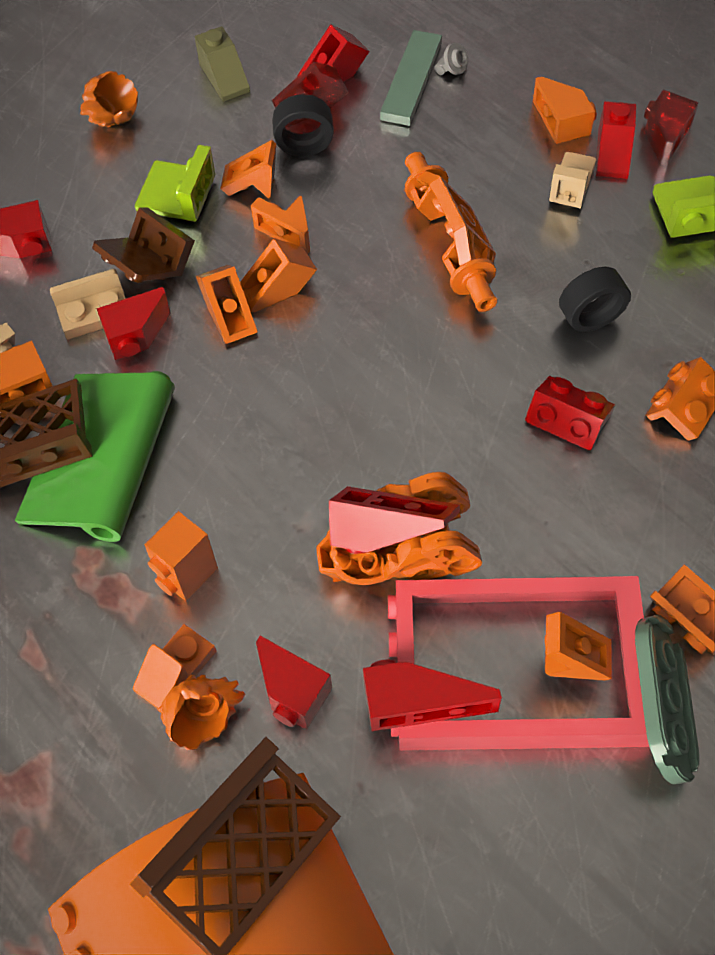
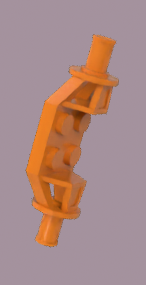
[404,152,498,312]

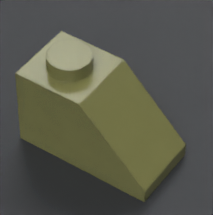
[194,26,250,102]

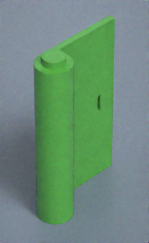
[15,371,175,542]

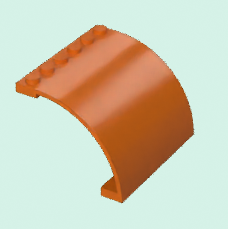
[48,773,394,955]

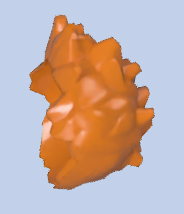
[80,71,138,127]
[158,674,245,750]

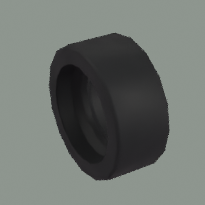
[272,94,334,156]
[559,266,631,332]

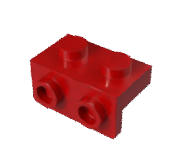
[525,376,615,450]

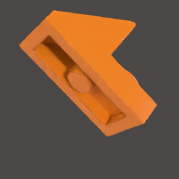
[220,140,276,198]
[251,195,310,254]
[545,611,612,681]
[132,624,217,709]

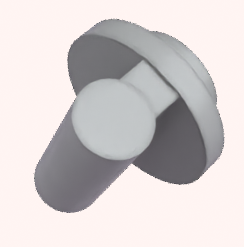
[434,42,468,75]

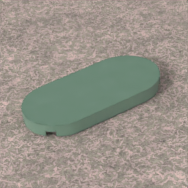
[635,615,699,784]

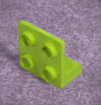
[135,145,216,222]

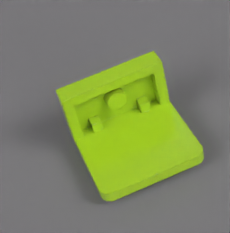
[652,175,715,238]

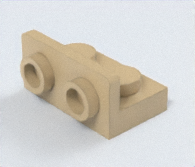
[50,269,126,340]

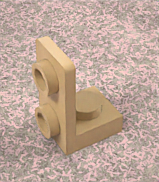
[549,152,596,209]

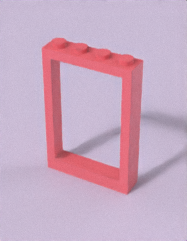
[388,576,649,751]

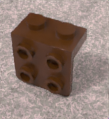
[92,207,195,283]

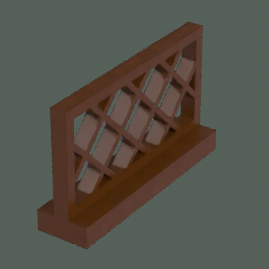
[0,378,93,487]
[130,737,341,955]

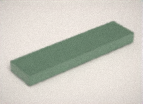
[380,30,442,126]

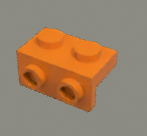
[646,357,715,441]
[650,564,715,656]

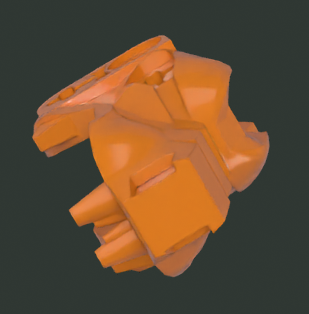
[316,472,482,586]

